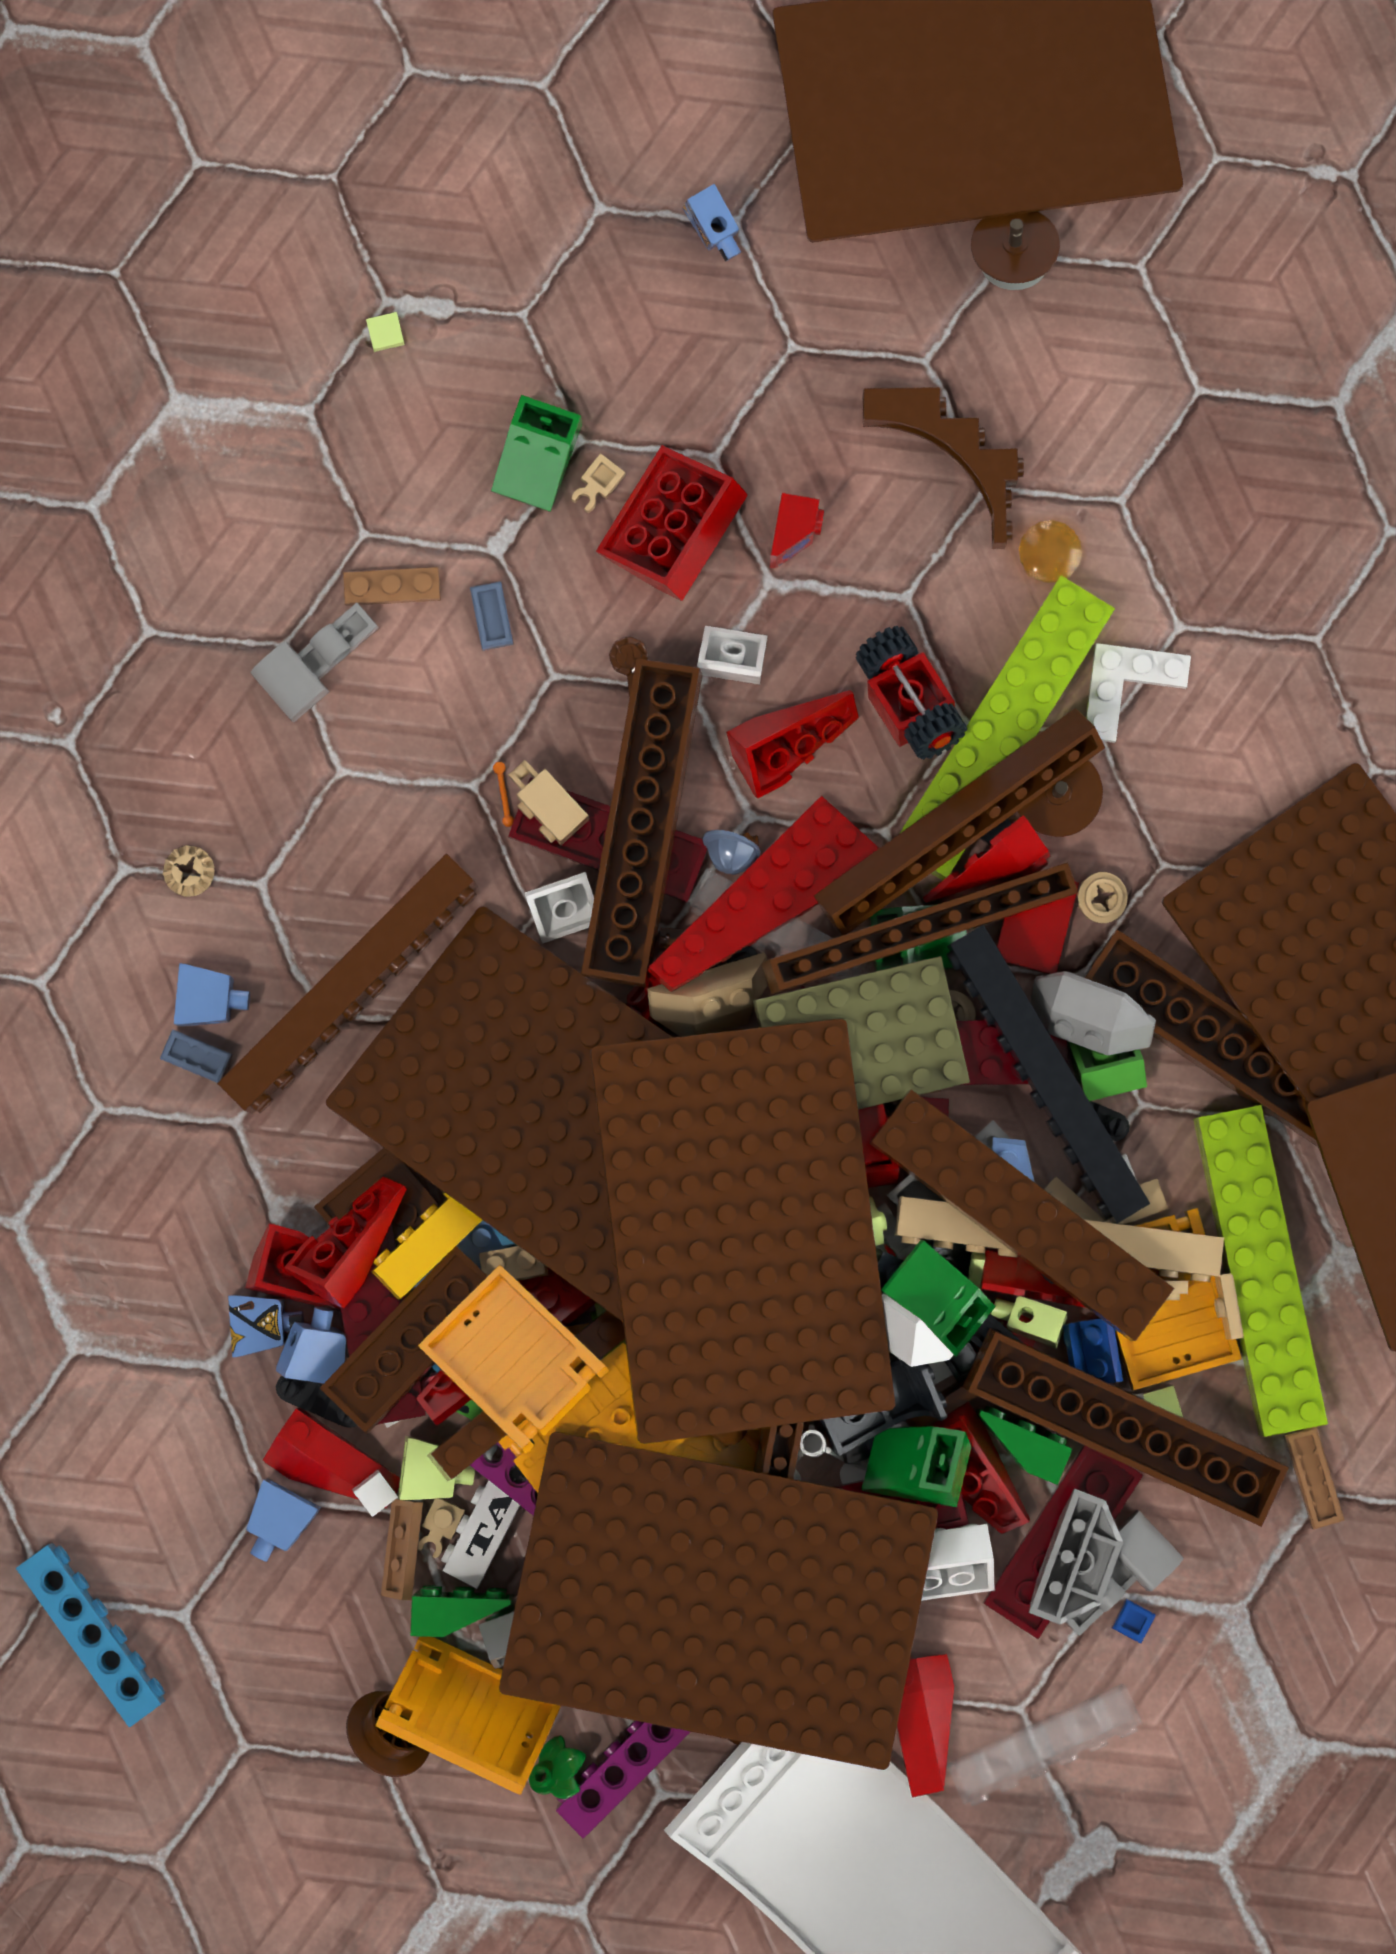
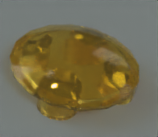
[1019,520,1082,583]

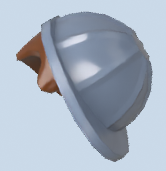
[703,830,761,875]

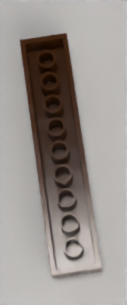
[581,658,703,988]
[217,853,478,1114]
[1083,930,1319,1148]
[869,1089,1175,1341]
[962,1328,1289,1527]

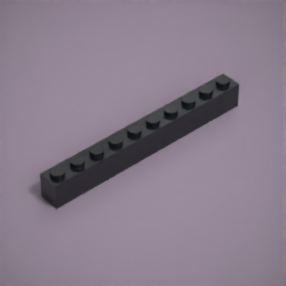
[946,925,1150,1224]

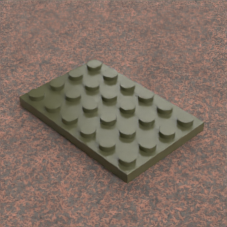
[753,956,970,1110]

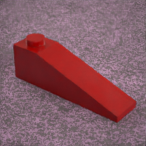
[726,690,859,799]
[928,1402,1030,1534]
[897,1654,954,1798]

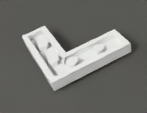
[1086,643,1191,743]

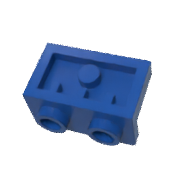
[1063,1318,1123,1383]

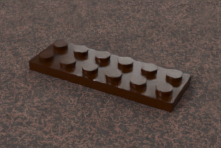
[320,1246,488,1434]

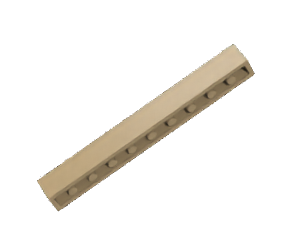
[894,1196,1224,1282]

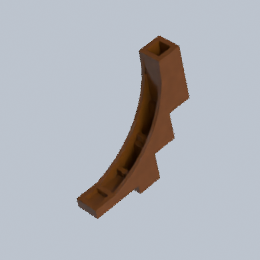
[862,387,1024,549]

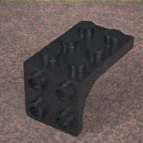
[820,1353,947,1456]

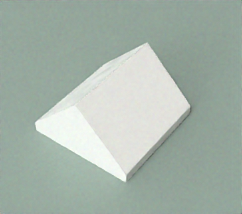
[697,626,768,685]
[525,872,594,944]
[882,1293,953,1367]

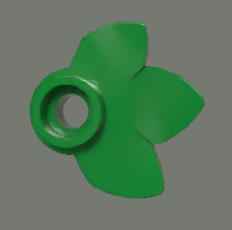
[529,1735,586,1799]

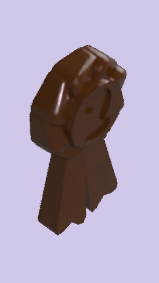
[609,636,649,699]

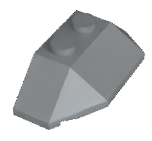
[1030,971,1156,1056]
[1029,1489,1123,1625]

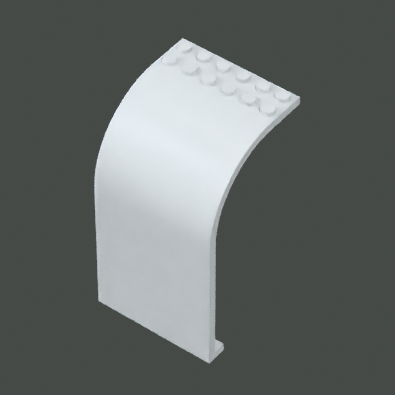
[664,1742,1082,1954]

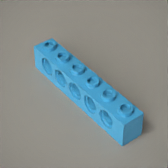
[16,1543,166,1728]

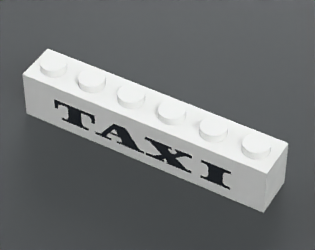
[441,1439,535,1589]

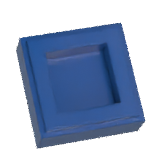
[1111,1599,1156,1643]

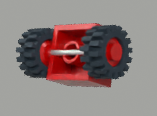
[856,626,967,760]

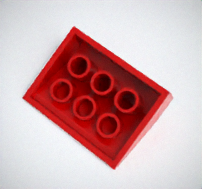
[596,445,748,601]

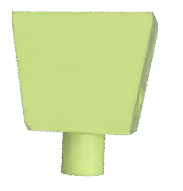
[991,1296,1067,1349]
[398,1436,475,1500]

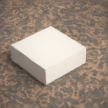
[352,1470,398,1517]

